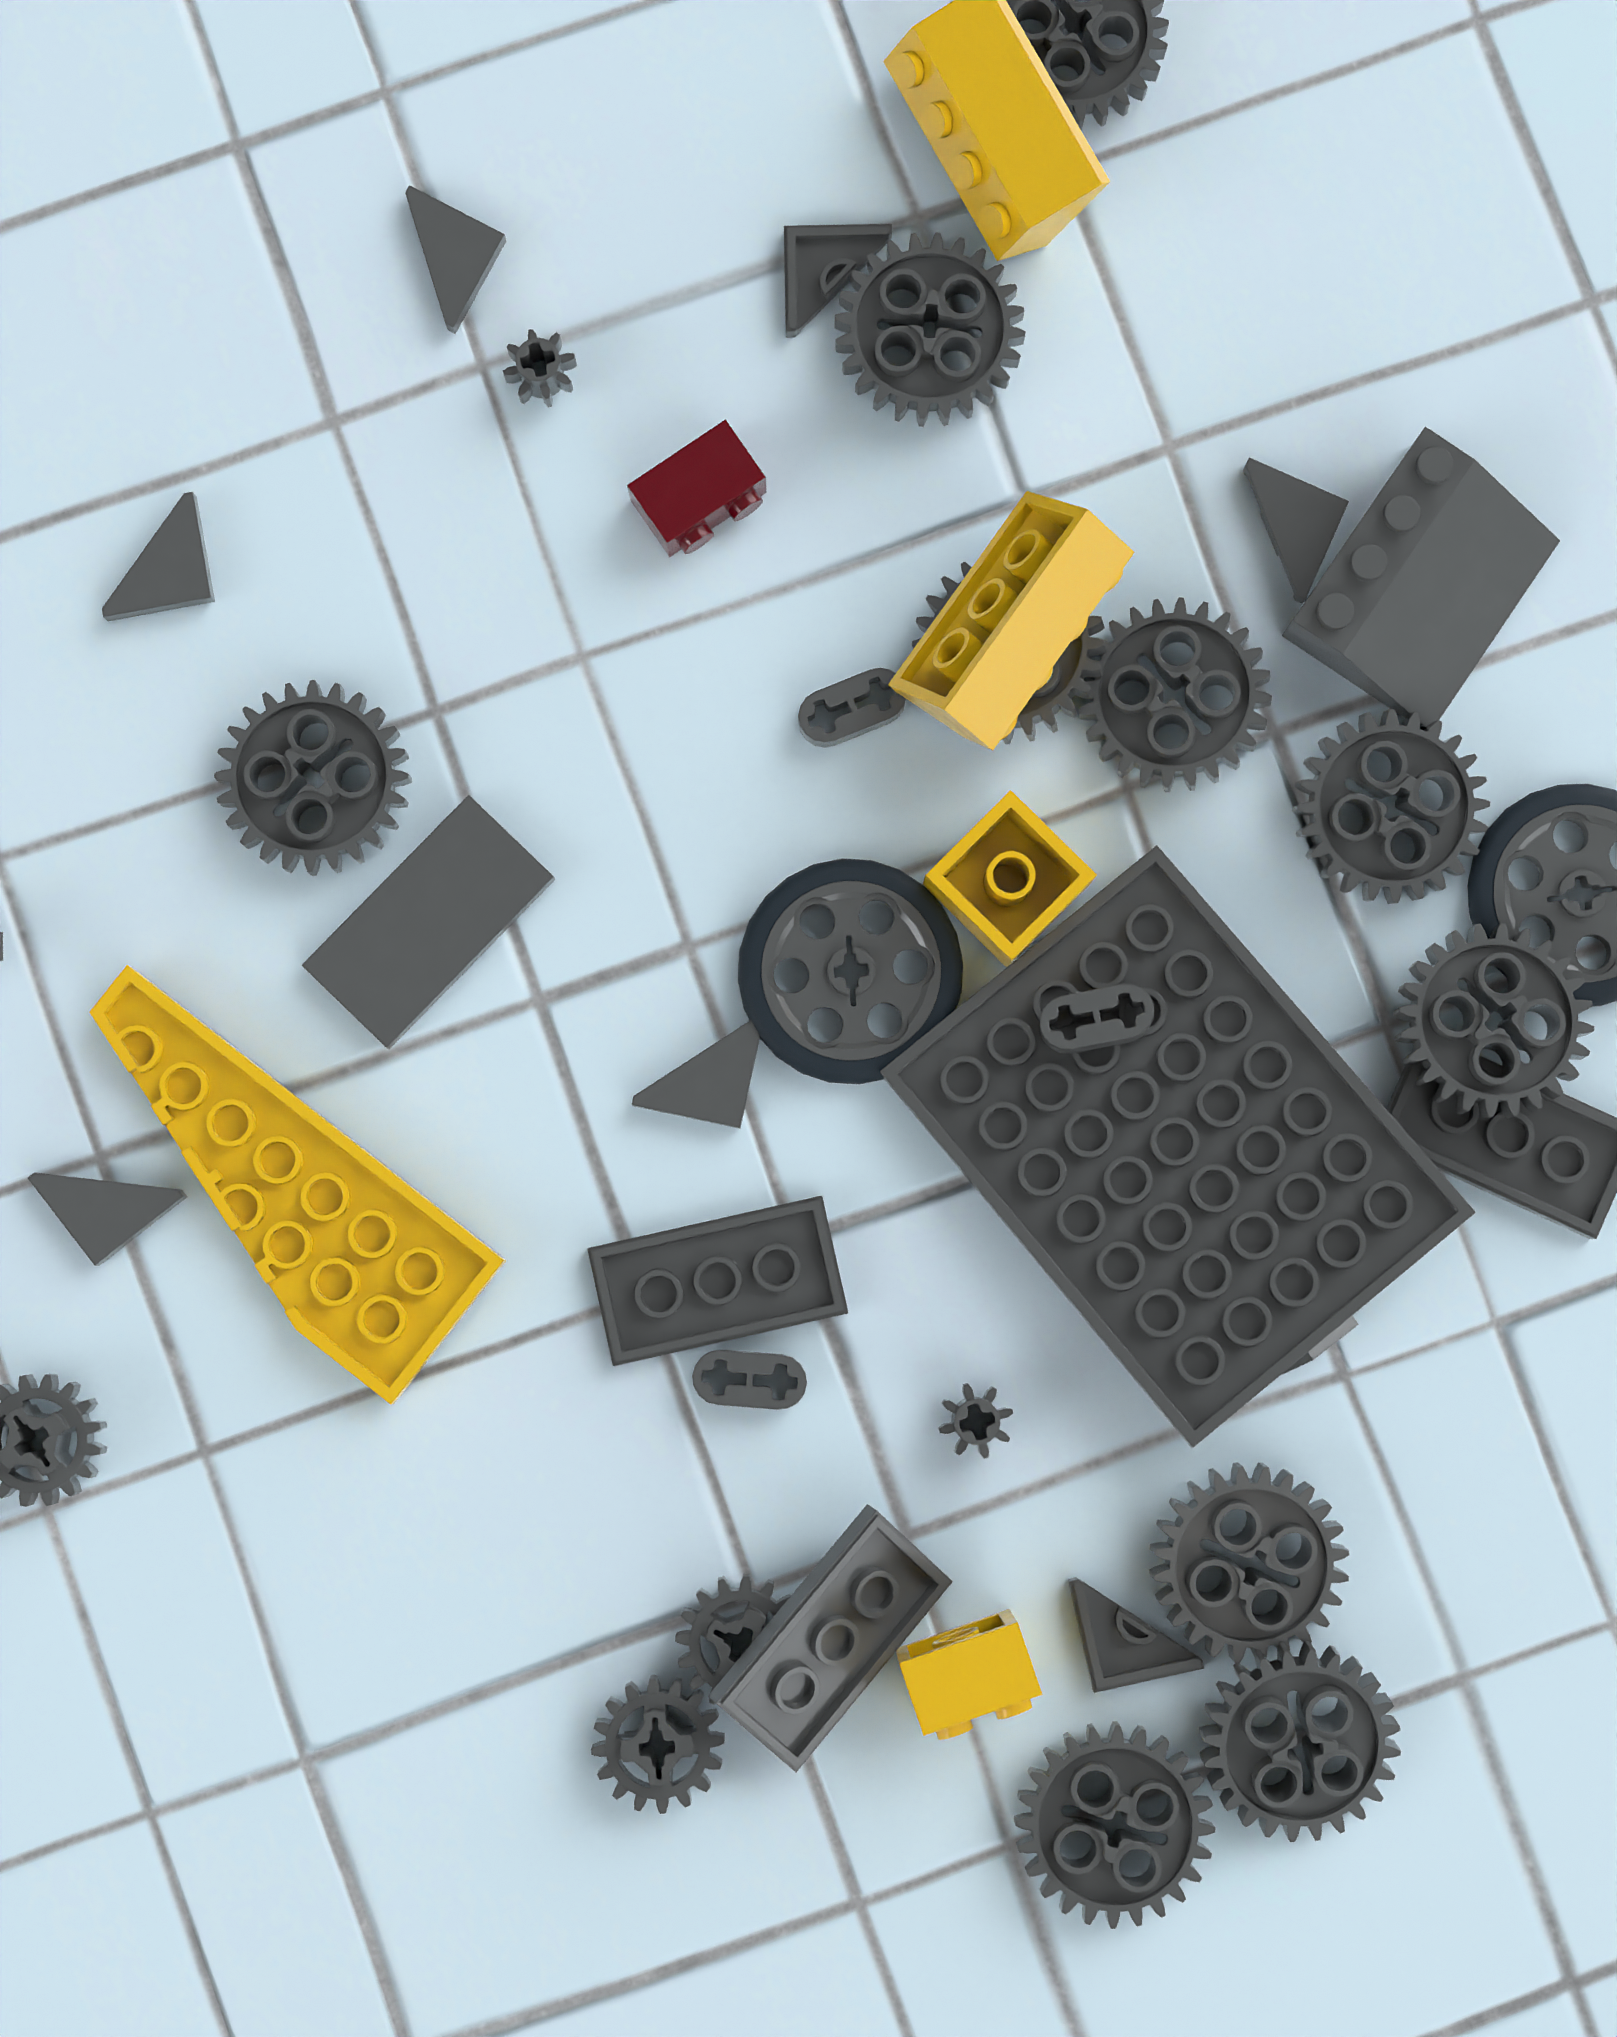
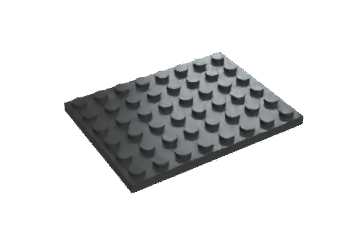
[880,845,1476,1448]

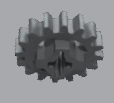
[0,1374,107,1507]
[675,1573,791,1705]
[591,1675,725,1814]

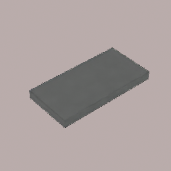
[301,795,555,1049]
[1386,1047,1617,1240]
[587,1196,848,1366]
[708,1504,953,1773]

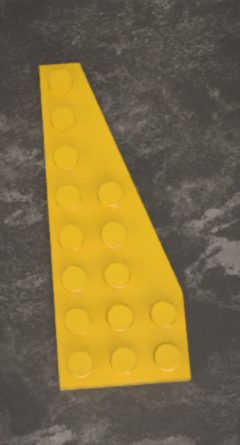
[90,965,506,1405]

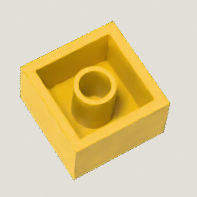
[922,790,1097,968]
[896,1609,1043,1740]

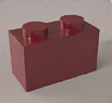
[627,419,767,557]

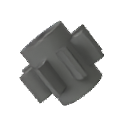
[503,329,577,407]
[938,1383,1013,1459]

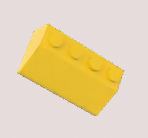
[883,0,1110,261]
[888,491,1135,750]

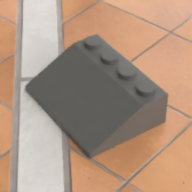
[1282,427,1560,730]

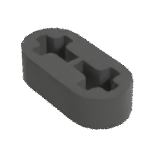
[798,668,906,748]
[1040,984,1154,1054]
[692,1350,807,1410]

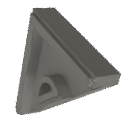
[405,185,506,334]
[784,224,892,338]
[1243,457,1349,604]
[102,492,215,621]
[632,1020,760,1129]
[28,1172,187,1266]
[1068,1577,1204,1693]

